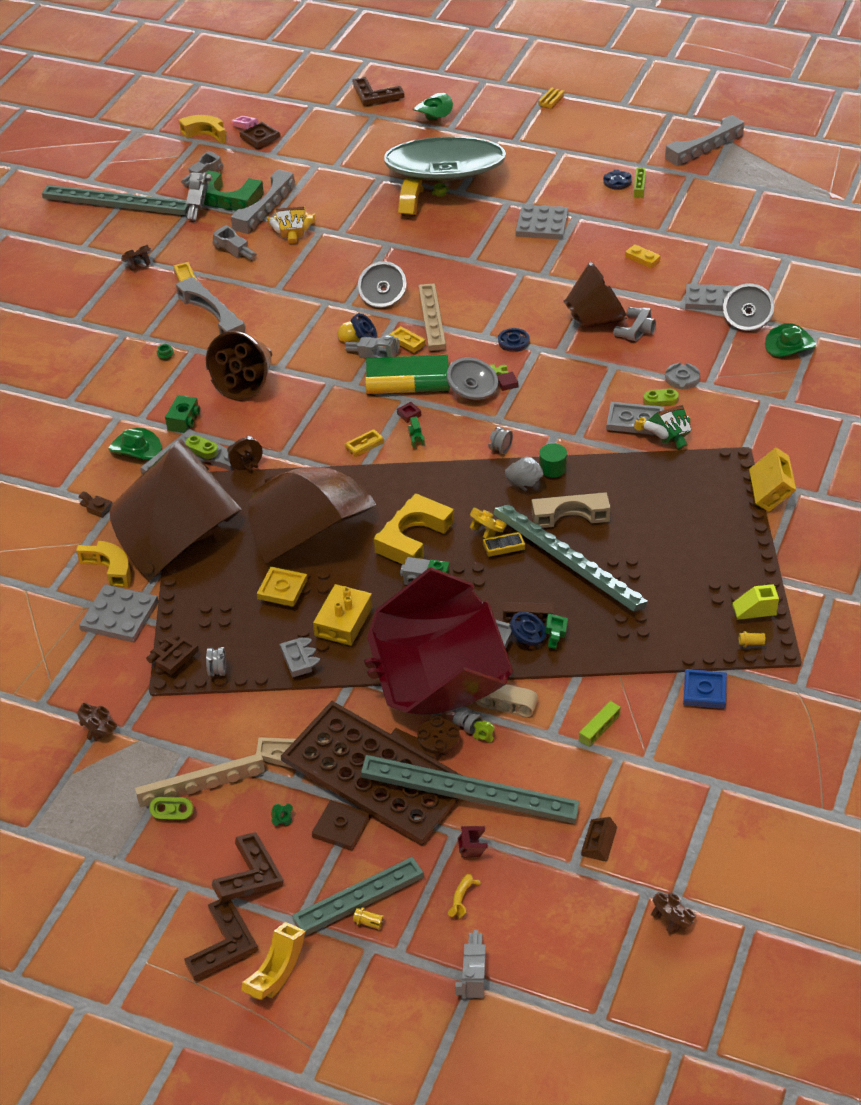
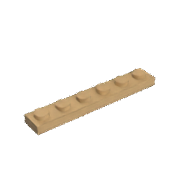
[419,283,446,351]
[135,753,265,808]

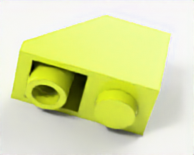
[732,584,779,620]

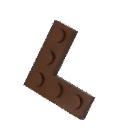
[352,77,405,105]
[212,832,284,903]
[184,900,258,981]

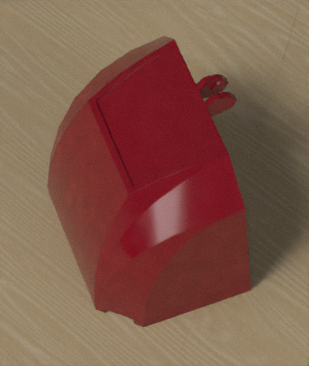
[364,567,513,715]

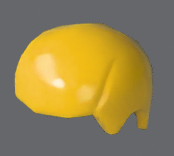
[337,322,361,343]

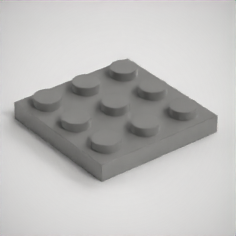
[516,204,568,240]
[79,584,158,643]

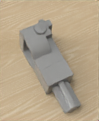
[181,151,224,187]
[186,172,212,221]
[212,225,257,261]
[345,335,400,358]
[456,930,485,999]

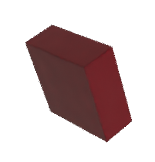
[497,372,519,391]
[397,402,421,423]

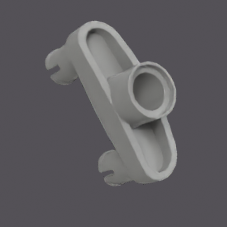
[614,307,656,341]

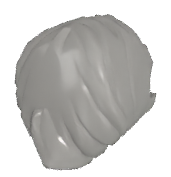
[505,456,544,491]

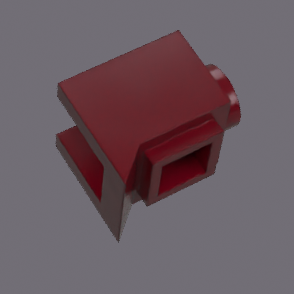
[457,826,488,857]

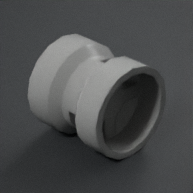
[453,706,482,734]

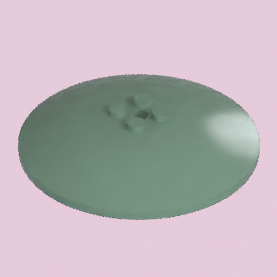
[384,137,506,181]

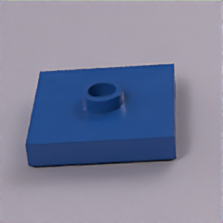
[683,669,727,709]

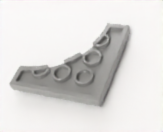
[140,429,234,474]

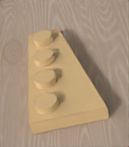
[256,737,343,769]

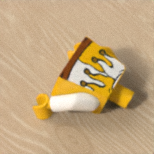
[267,207,315,244]

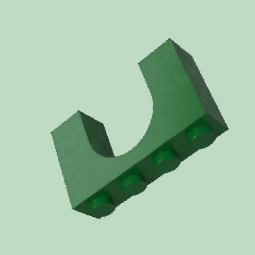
[204,171,264,211]

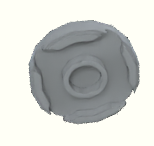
[665,363,700,389]

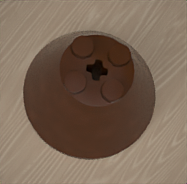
[563,262,627,328]
[206,331,272,400]

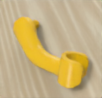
[448,874,481,919]

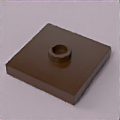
[239,122,281,148]
[312,800,370,851]

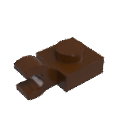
[78,492,112,518]

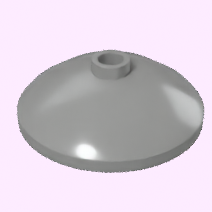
[358,261,407,308]
[723,283,774,331]
[446,358,498,400]

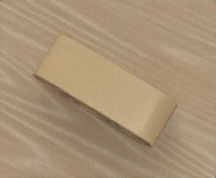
[476,684,539,717]

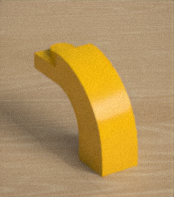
[179,115,227,144]
[398,178,424,215]
[76,541,131,588]
[241,922,305,1000]

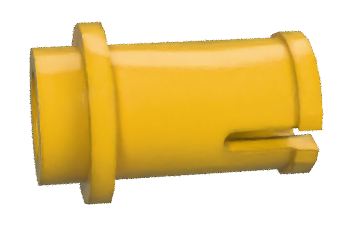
[739,631,765,647]
[353,907,384,930]

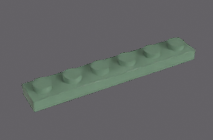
[292,857,424,937]

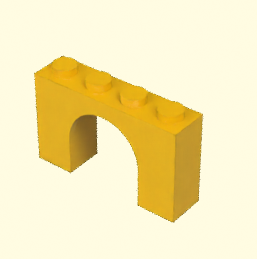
[373,493,454,565]

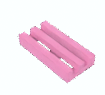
[231,116,259,129]

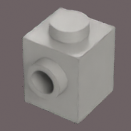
[400,557,430,585]

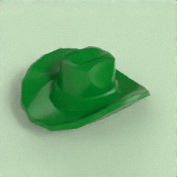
[412,93,453,120]
[765,323,816,357]
[109,428,162,460]

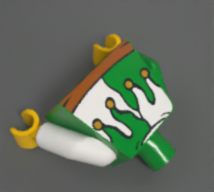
[634,405,691,450]

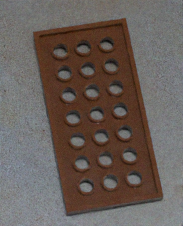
[281,701,463,845]

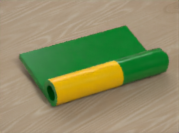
[366,355,451,394]

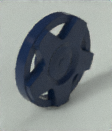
[603,169,632,189]
[351,313,377,338]
[498,328,530,352]
[509,612,546,645]

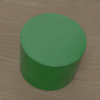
[539,443,567,477]

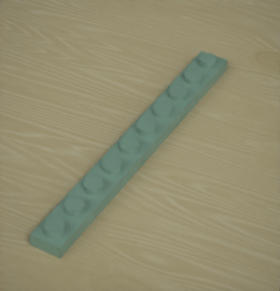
[42,185,189,215]
[493,505,648,611]
[361,755,579,824]

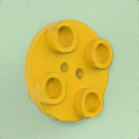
[470,507,507,539]

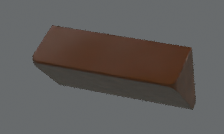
[581,817,617,861]

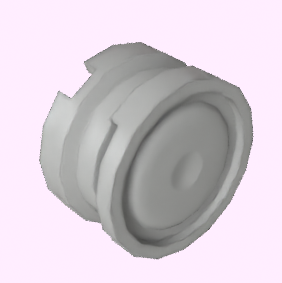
[488,426,513,454]
[206,647,226,676]

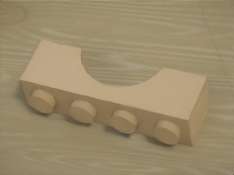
[532,492,610,528]

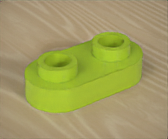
[643,388,679,407]
[185,435,218,459]
[149,797,194,819]

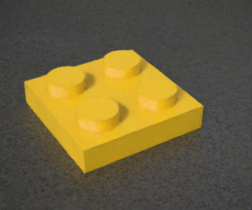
[257,567,308,607]

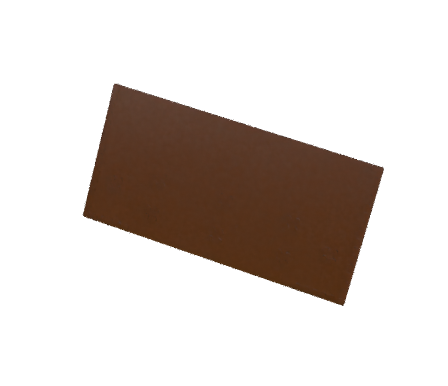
[149,447,802,696]

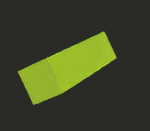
[634,168,646,198]
[579,701,621,747]

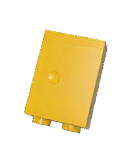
[749,447,796,512]
[313,584,373,646]

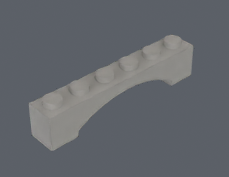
[665,115,744,166]
[231,169,295,234]
[176,277,246,334]

